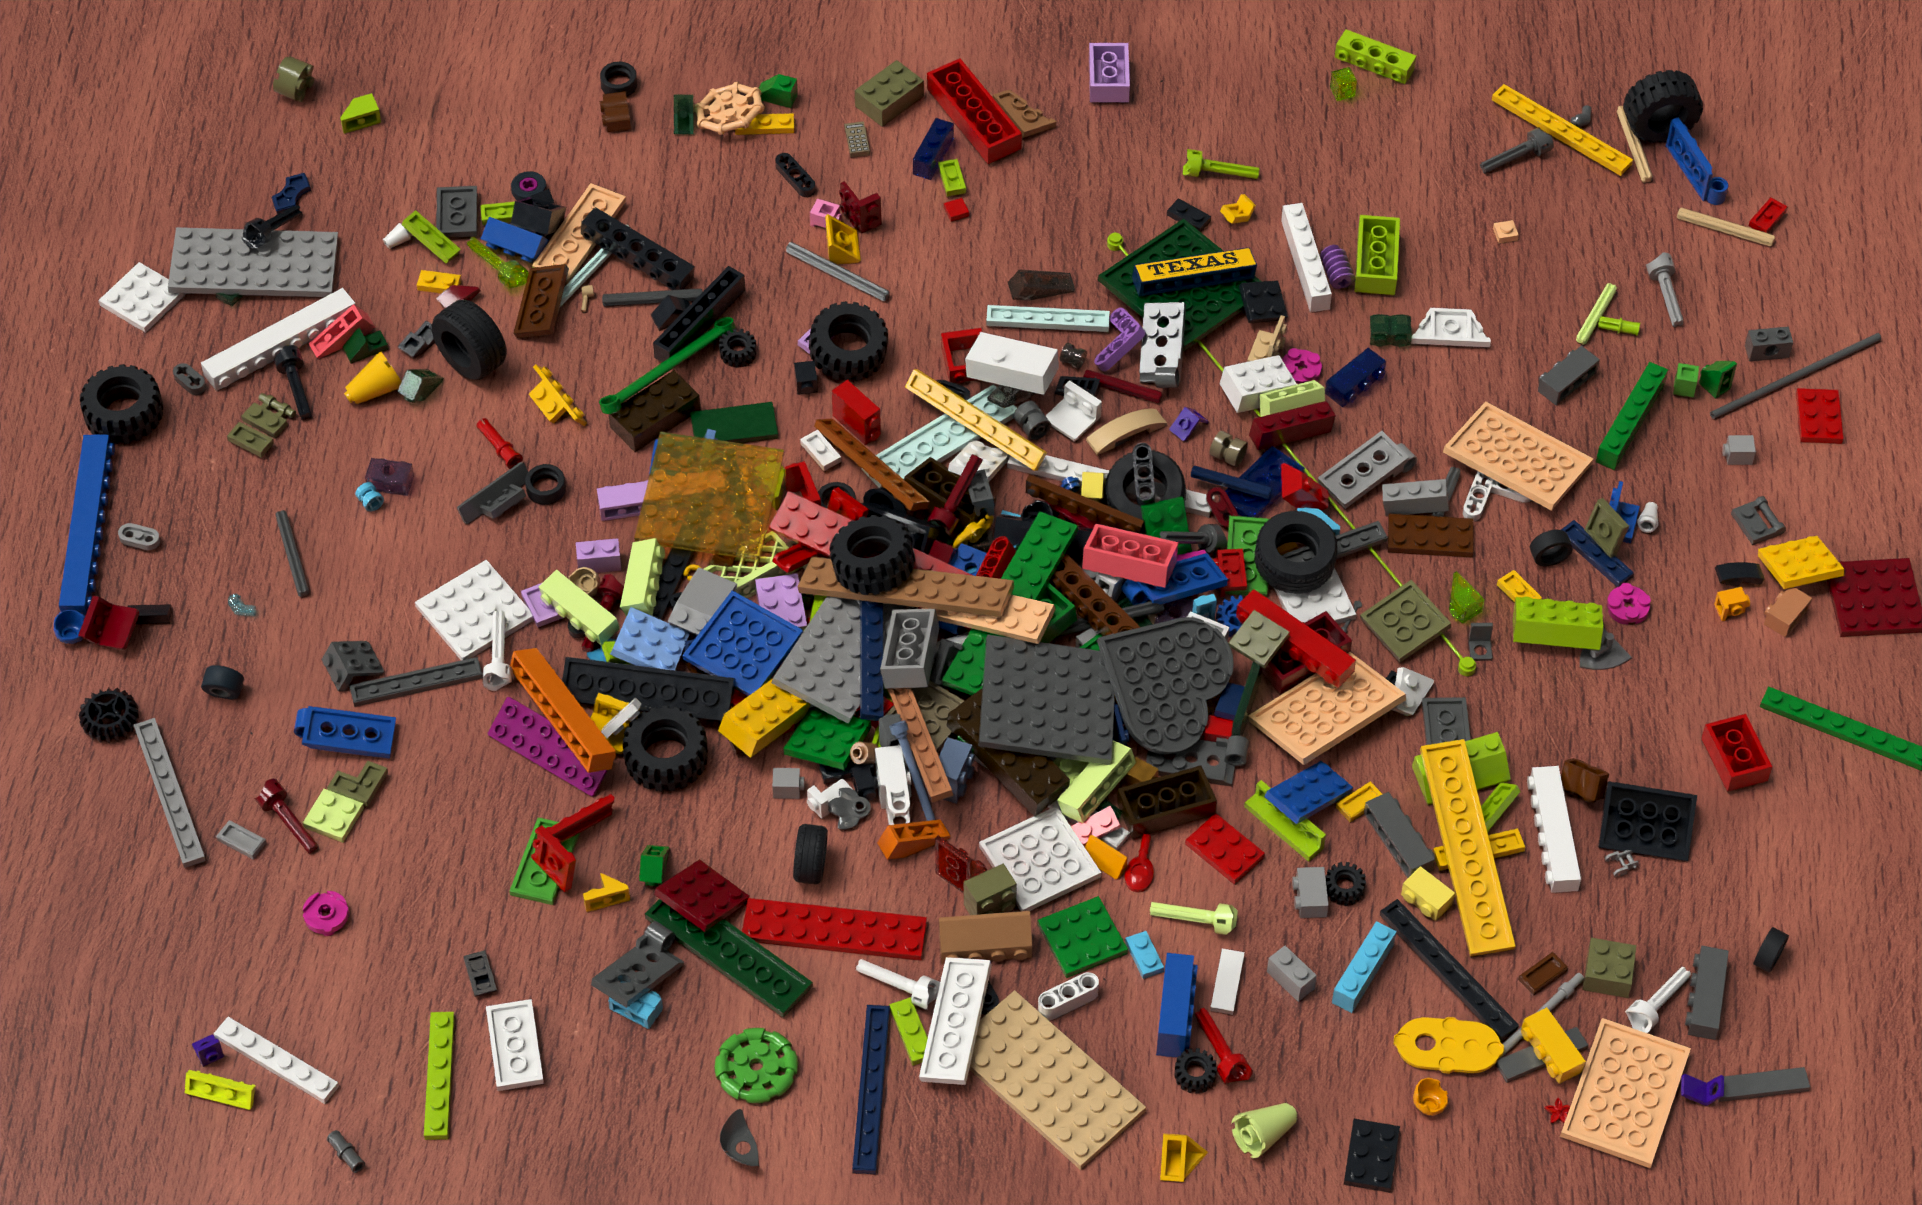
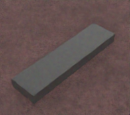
[1495,1027,1588,1083]
[1714,1067,1810,1102]

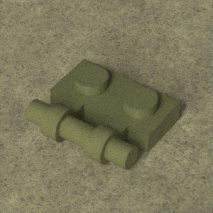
[241,393,296,439]

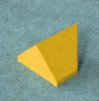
[1160,1133,1208,1182]

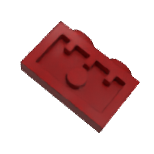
[1213,548,1247,597]

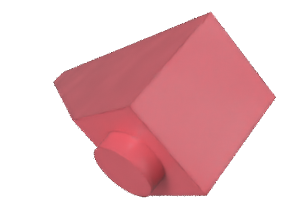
[309,304,375,359]

